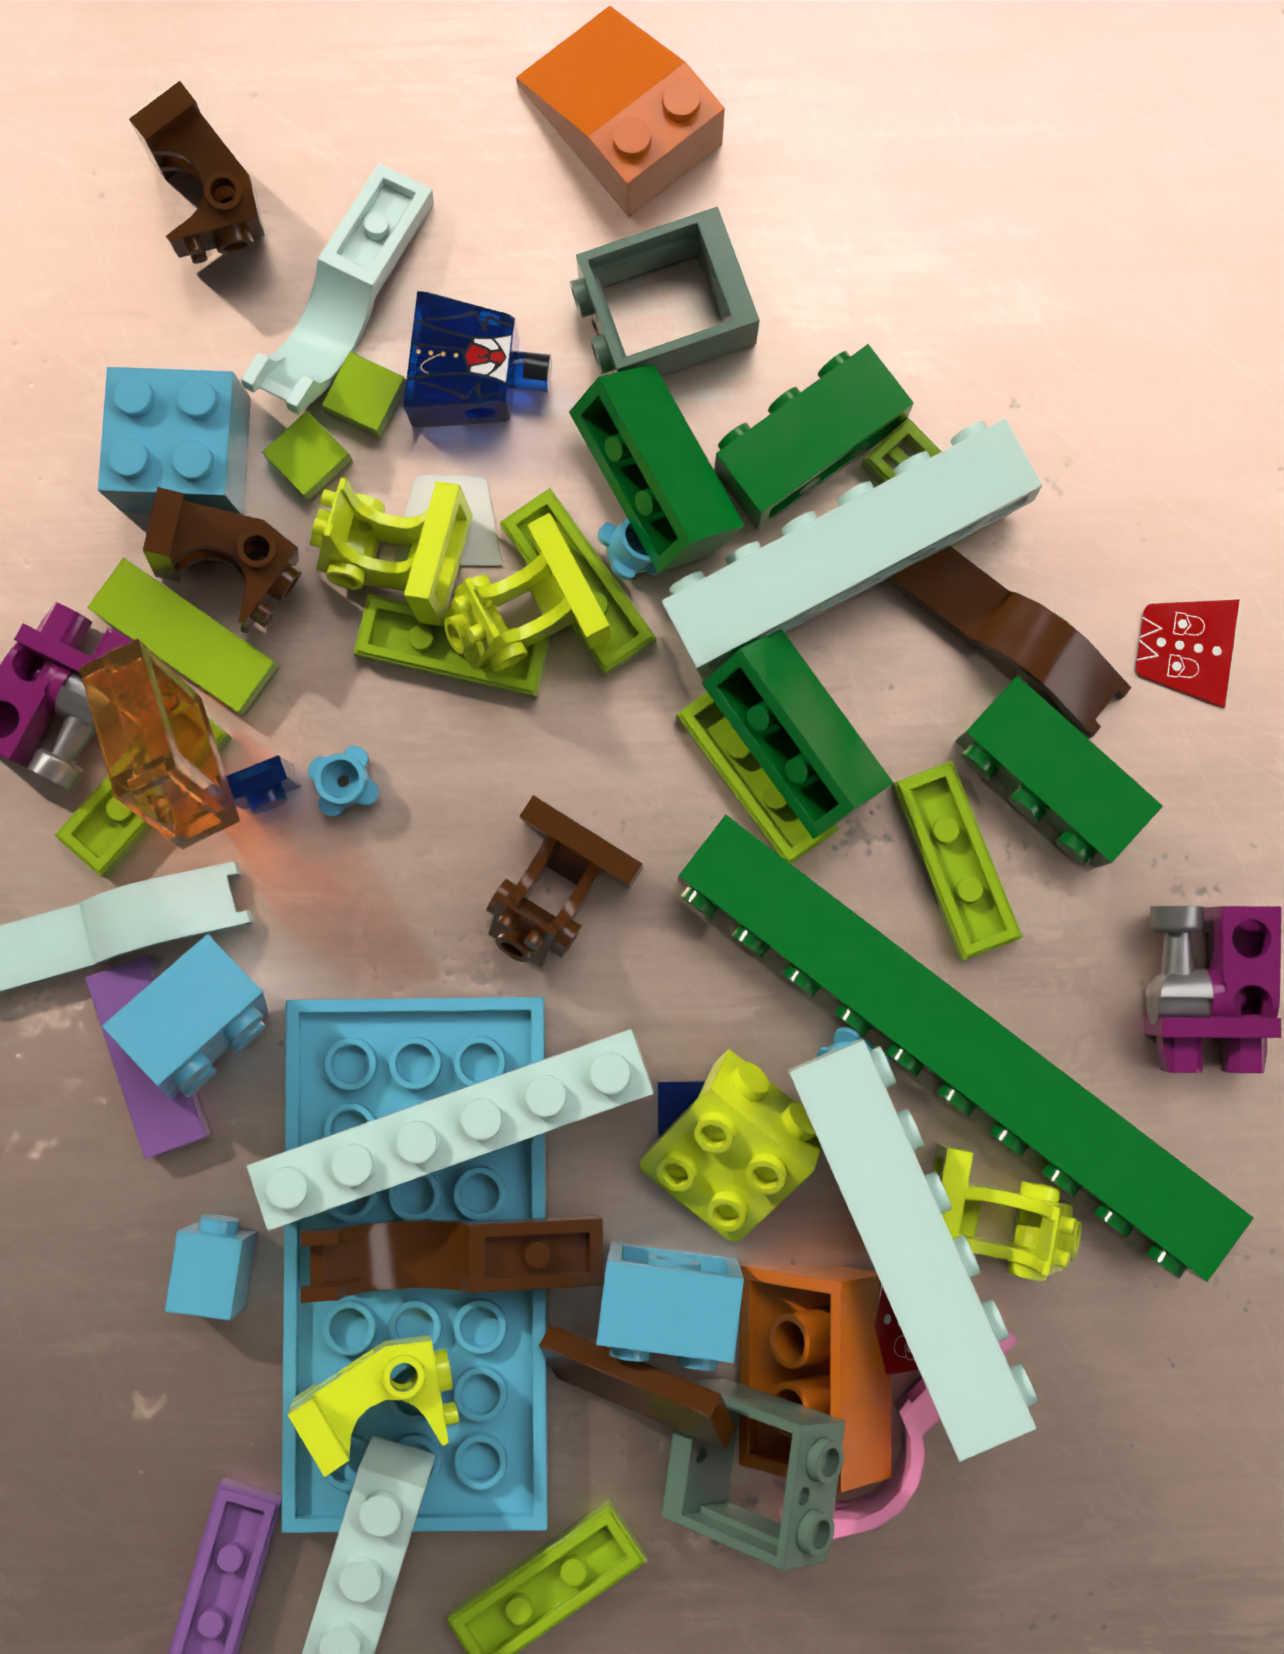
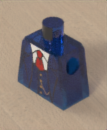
[403,291,552,428]

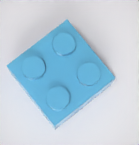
[98,367,251,515]
[101,934,269,1100]
[596,1242,744,1371]

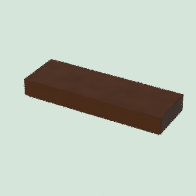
[538,1326,736,1450]

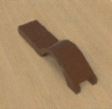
[884,546,1132,738]
[300,1215,604,1303]

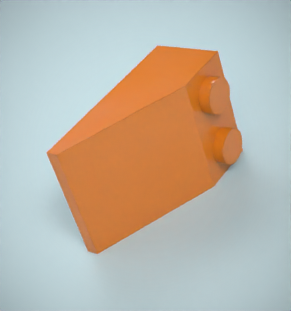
[516,6,725,217]

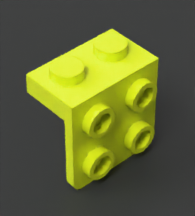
[640,1048,822,1241]

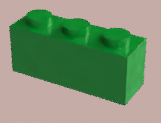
[714,344,914,530]
[569,364,744,573]
[701,629,893,839]
[955,676,1163,868]

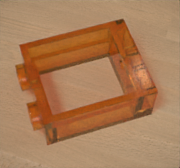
[79,638,240,849]

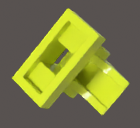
[309,478,473,626]
[444,513,612,672]
[932,1143,1082,1281]
[288,1335,459,1477]

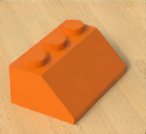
[739,1264,892,1493]

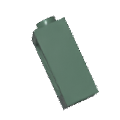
[570,206,760,377]
[661,1378,846,1571]

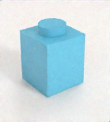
[165,1214,258,1320]

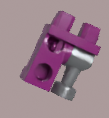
[0,602,144,792]
[1144,906,1281,1073]

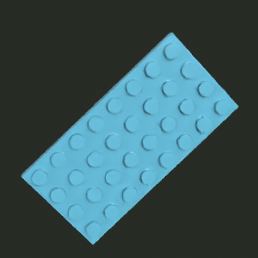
[282,997,548,1533]

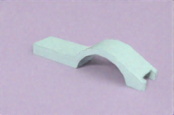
[241,163,434,415]
[0,862,253,994]

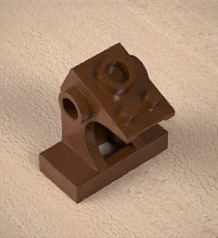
[129,81,265,264]
[143,487,302,633]
[486,795,643,968]

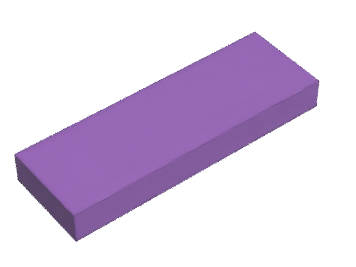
[85,956,211,1159]
[168,1477,282,1654]

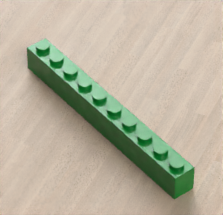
[678,814,1254,1282]

